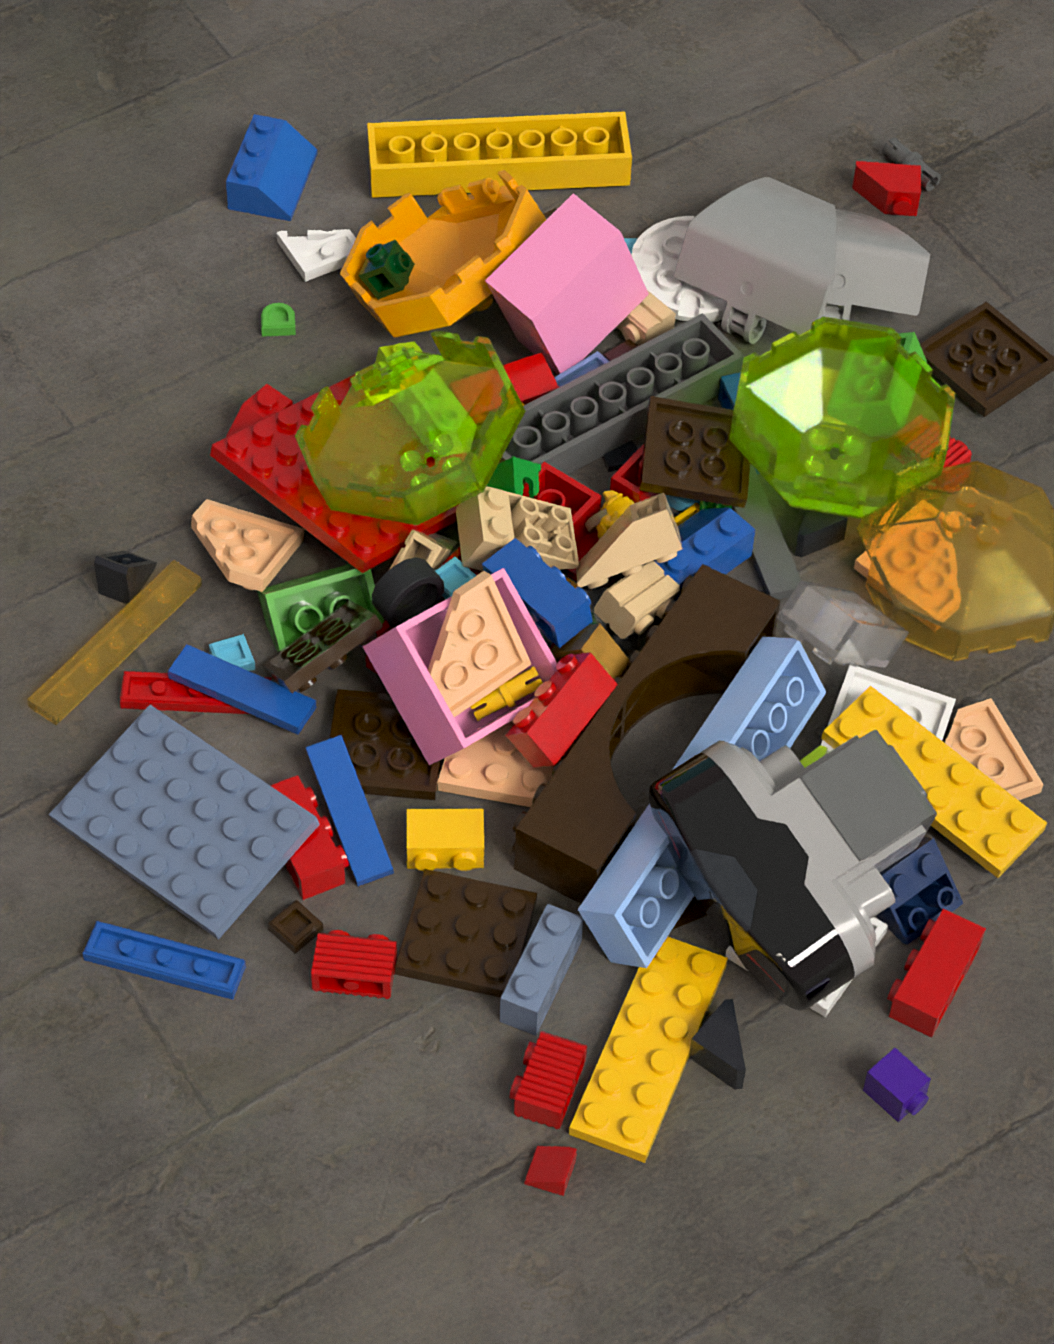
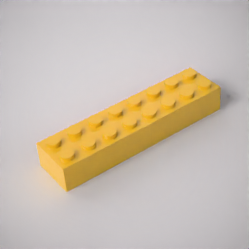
[367,112,632,198]

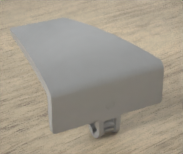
[674,177,837,344]
[817,209,931,338]

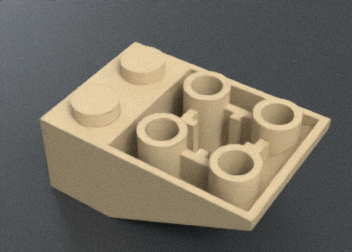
[456,483,579,571]
[576,493,683,589]

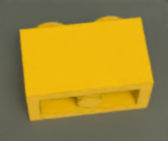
[407,809,484,871]

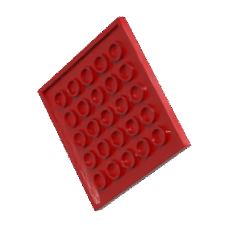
[210,372,489,573]

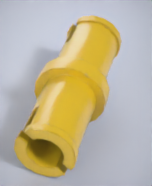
[470,666,543,721]

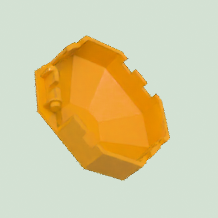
[340,170,546,338]

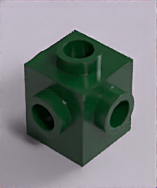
[358,240,415,299]

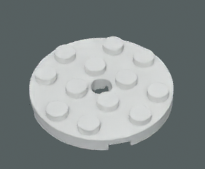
[631,216,727,323]

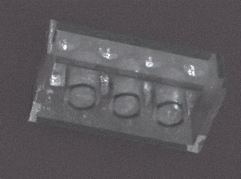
[776,580,909,669]

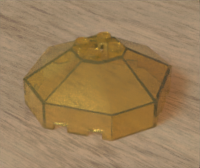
[856,461,1054,662]

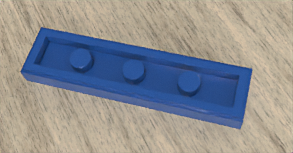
[168,644,317,735]
[306,735,394,886]
[83,921,246,1000]

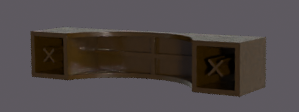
[512,564,780,904]

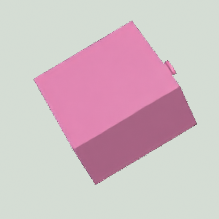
[485,193,649,375]
[363,568,557,765]

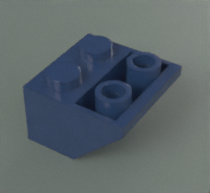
[876,836,964,945]

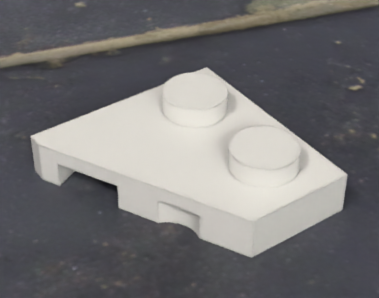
[277,229,356,282]

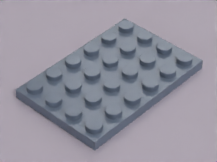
[49,705,320,940]

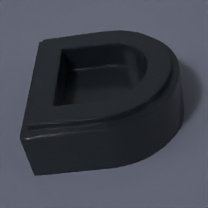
[602,441,637,472]

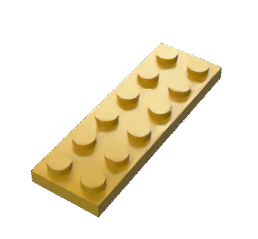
[821,685,1047,878]
[569,937,728,1163]

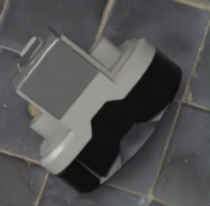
[649,730,937,1011]

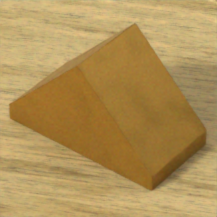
[551,623,629,680]

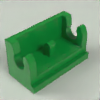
[468,457,541,498]

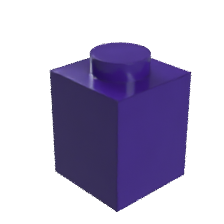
[863,1048,931,1122]

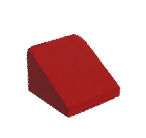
[524,1146,577,1196]

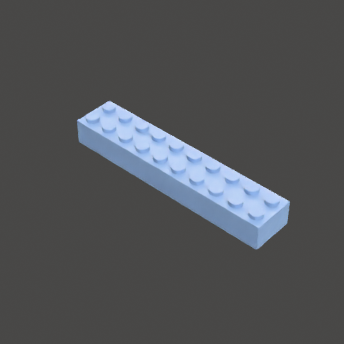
[578,636,826,968]

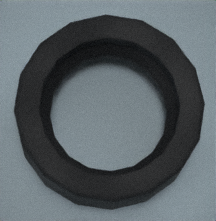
[372,557,444,628]

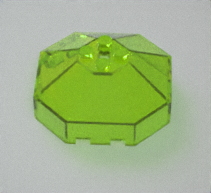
[729,316,955,519]
[295,331,526,525]

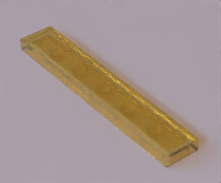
[27,560,202,725]

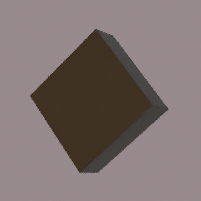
[268,900,324,954]

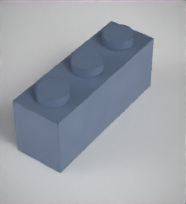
[500,904,583,1036]

